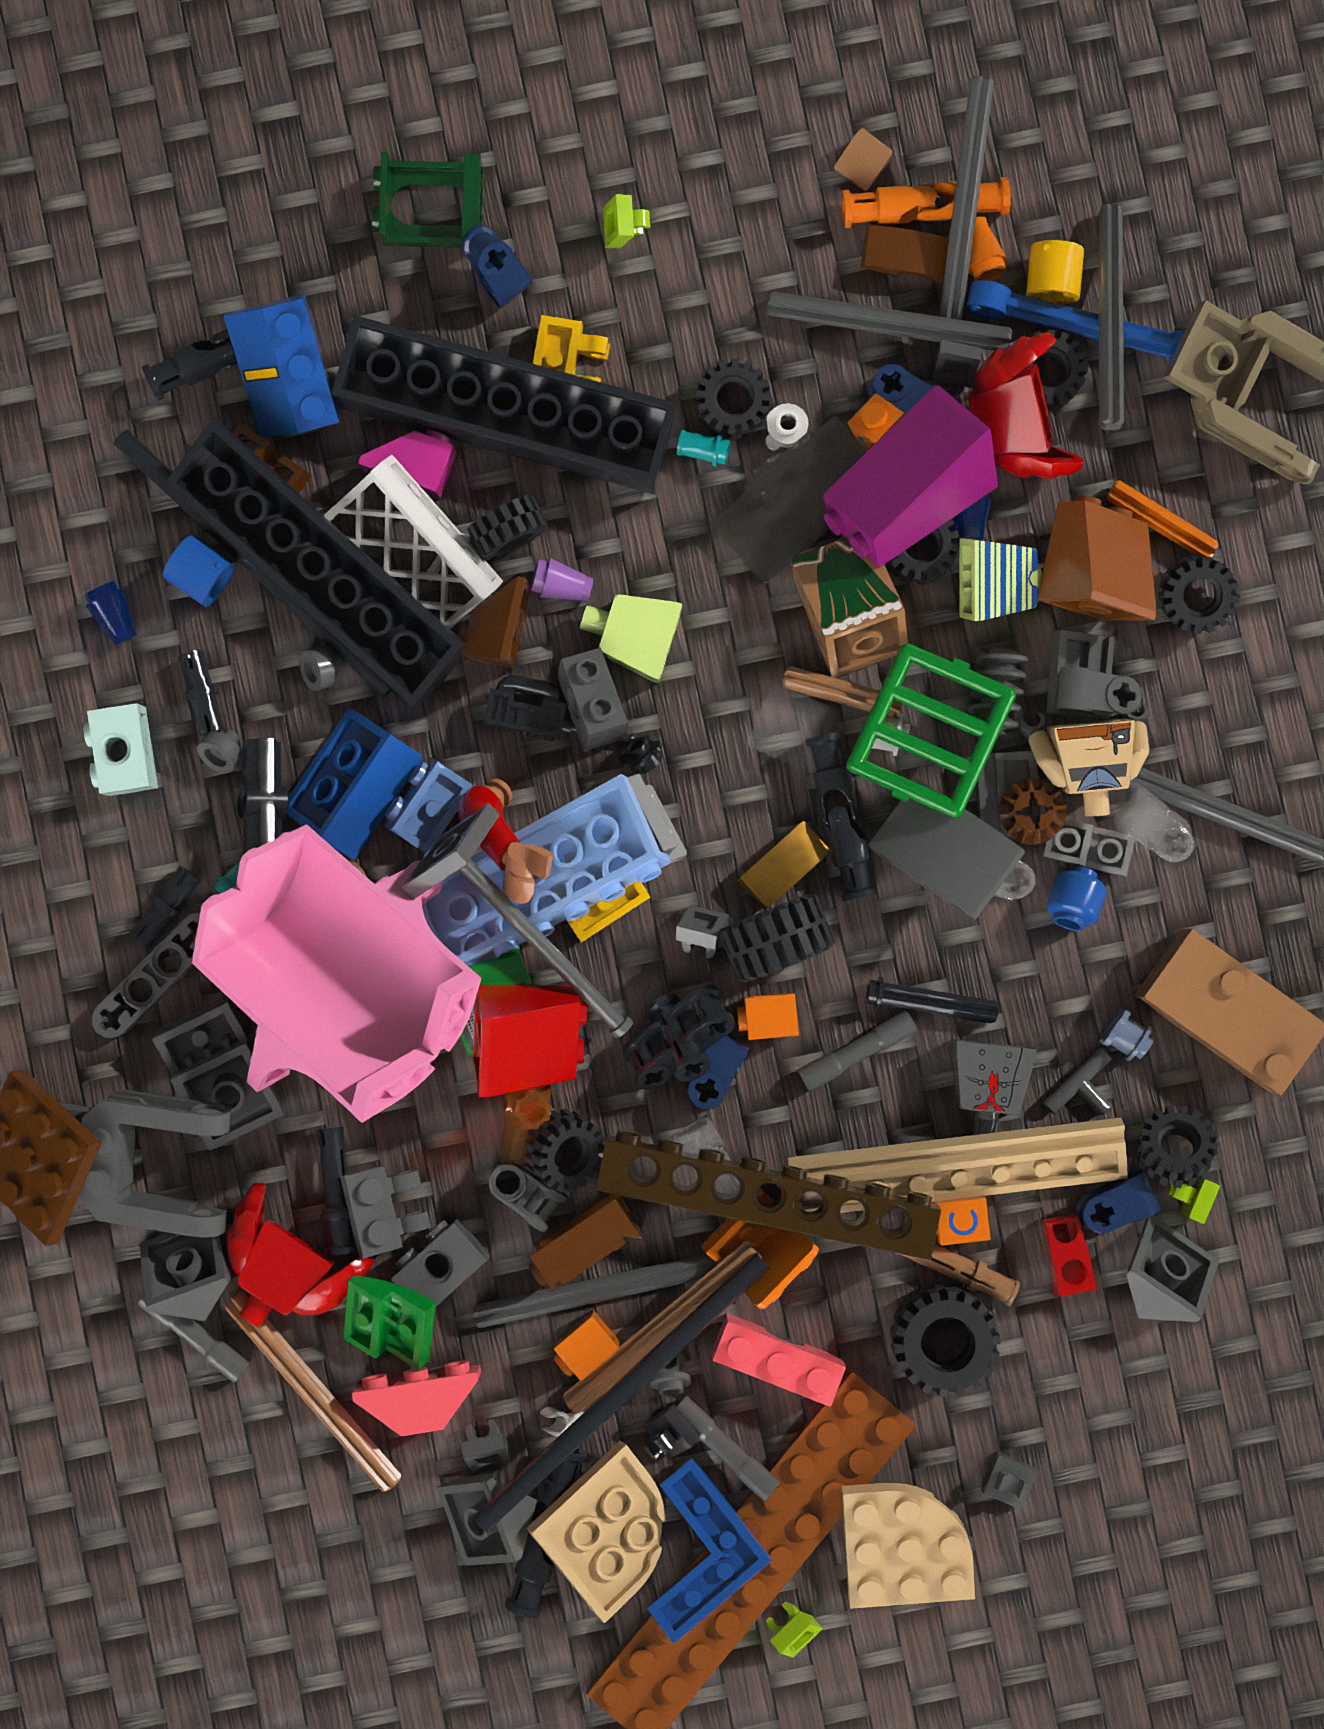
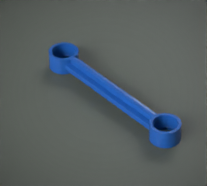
[965,280,1185,362]

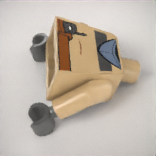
[1019,704,1149,816]

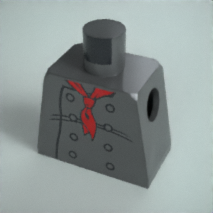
[951,1039,1037,1135]

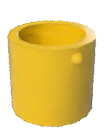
[1026,240,1084,305]

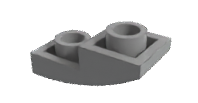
[1043,819,1136,877]

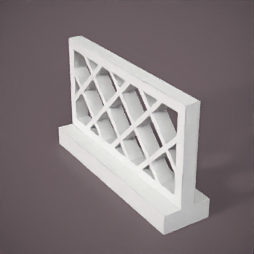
[324,455,503,629]

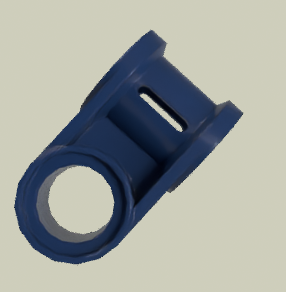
[462,225,533,309]
[868,364,934,414]
[687,1034,750,1110]
[1074,1169,1161,1234]

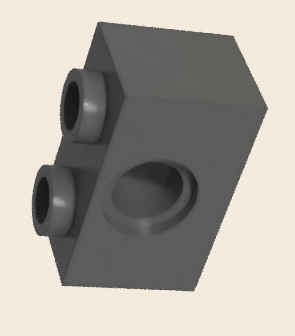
[557,648,628,751]
[391,1218,490,1307]

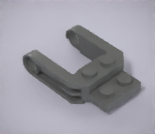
[59,1089,231,1237]

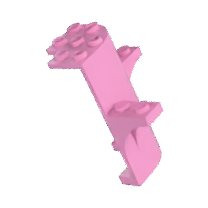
[192,824,481,1123]

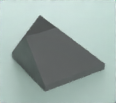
[1126,1215,1219,1322]
[139,1232,238,1321]
[437,1465,537,1566]

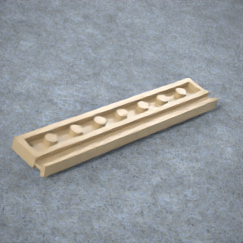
[788,1117,1128,1213]

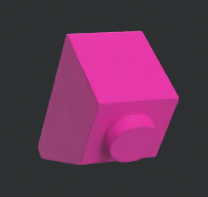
[358,430,457,499]

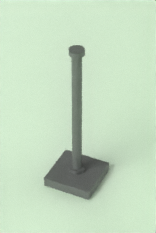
[402,803,633,1039]

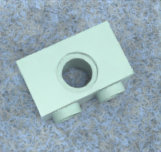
[83,703,158,796]

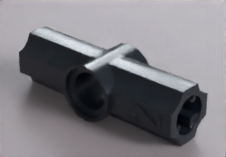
[237,737,288,855]

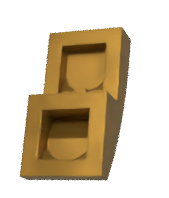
[738,820,831,910]

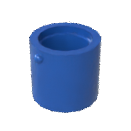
[163,534,236,607]

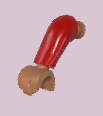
[458,778,553,904]

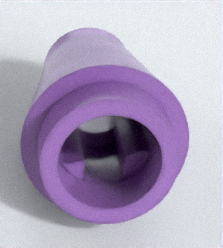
[530,558,594,602]

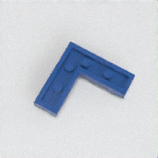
[647,1458,773,1644]

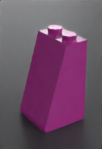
[823,385,998,568]

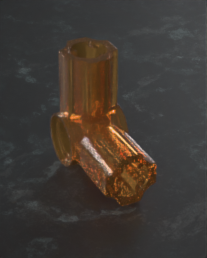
[499,1085,552,1166]

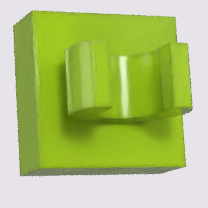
[603,194,650,248]
[1167,1178,1220,1224]
[766,1602,823,1658]

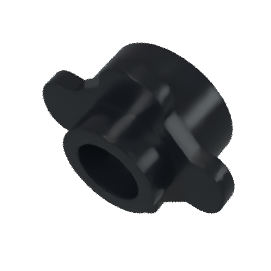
[619,735,663,775]

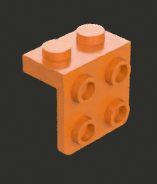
[701,1187,819,1309]

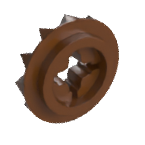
[999,778,1067,845]

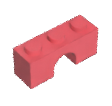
[712,1313,846,1407]

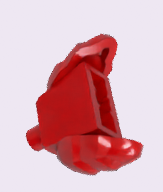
[968,332,1084,479]
[226,1183,374,1327]

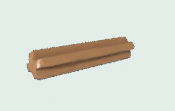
[782,666,903,718]

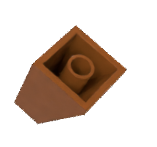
[1037,495,1156,621]

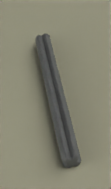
[939,76,994,320]
[1098,204,1124,431]
[767,291,1012,351]
[1128,768,1324,865]
[473,1254,716,1328]

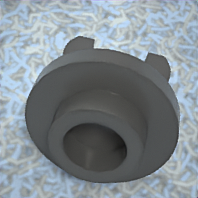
[649,1352,691,1396]

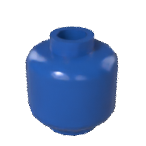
[1046,866,1107,931]

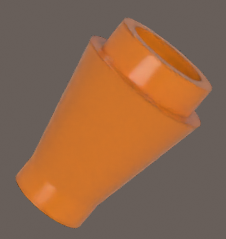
[968,216,1008,281]

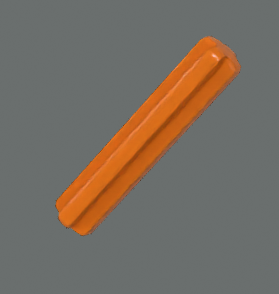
[1106,480,1218,557]

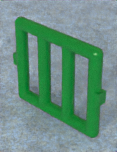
[846,643,1016,818]

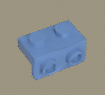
[384,757,473,853]

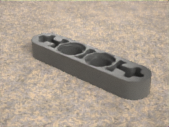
[91,912,200,1038]

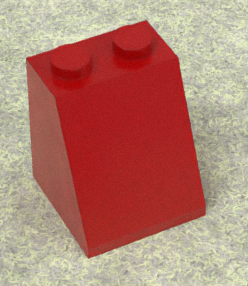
[472,985,587,1097]

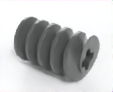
[967,647,1029,737]

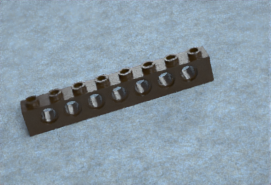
[596,1131,941,1260]

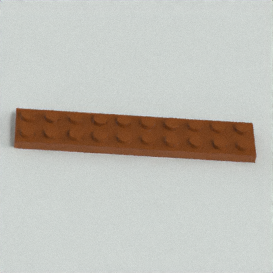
[586,1369,917,1729]

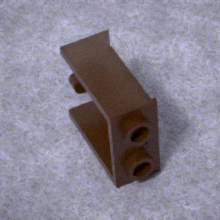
[529,1193,643,1292]

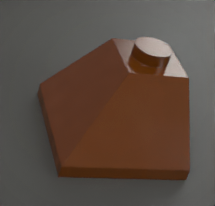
[458,576,531,670]

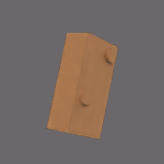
[1134,929,1324,1095]

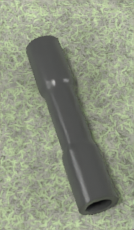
[798,1010,918,1092]
[137,1296,250,1383]
[676,1396,781,1502]

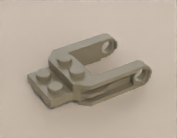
[1162,300,1324,484]

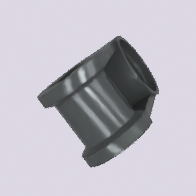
[1056,667,1142,717]
[489,1159,569,1232]

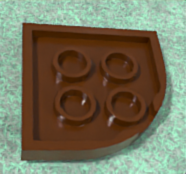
[0,1069,102,1246]

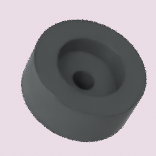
[300,647,343,691]
[197,729,242,773]

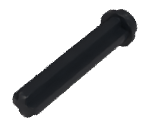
[866,977,999,1024]

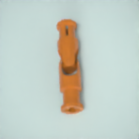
[841,177,1010,228]

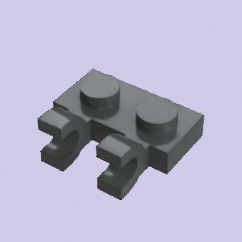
[340,1166,431,1259]

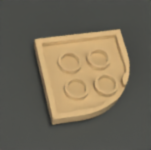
[526,1441,666,1623]
[841,1483,975,1609]

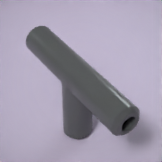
[1043,1048,1112,1115]

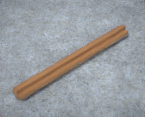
[563,1240,762,1413]
[225,1292,401,1492]

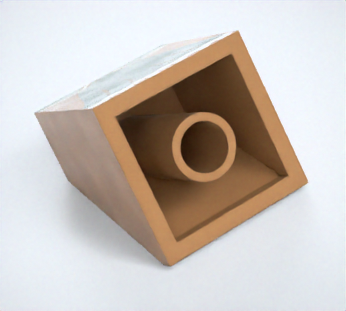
[790,536,908,678]

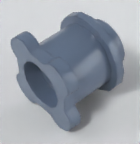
[1098,1008,1154,1061]

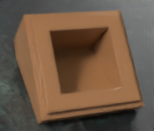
[833,127,893,193]

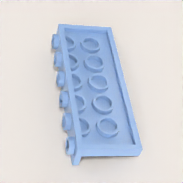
[422,774,671,966]

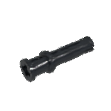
[317,1127,357,1256]

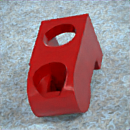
[1042,1213,1097,1297]

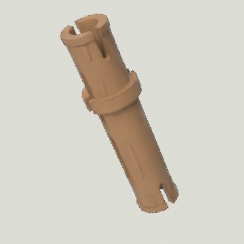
[895,1244,1020,1306]

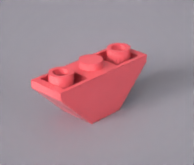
[352,1360,481,1436]

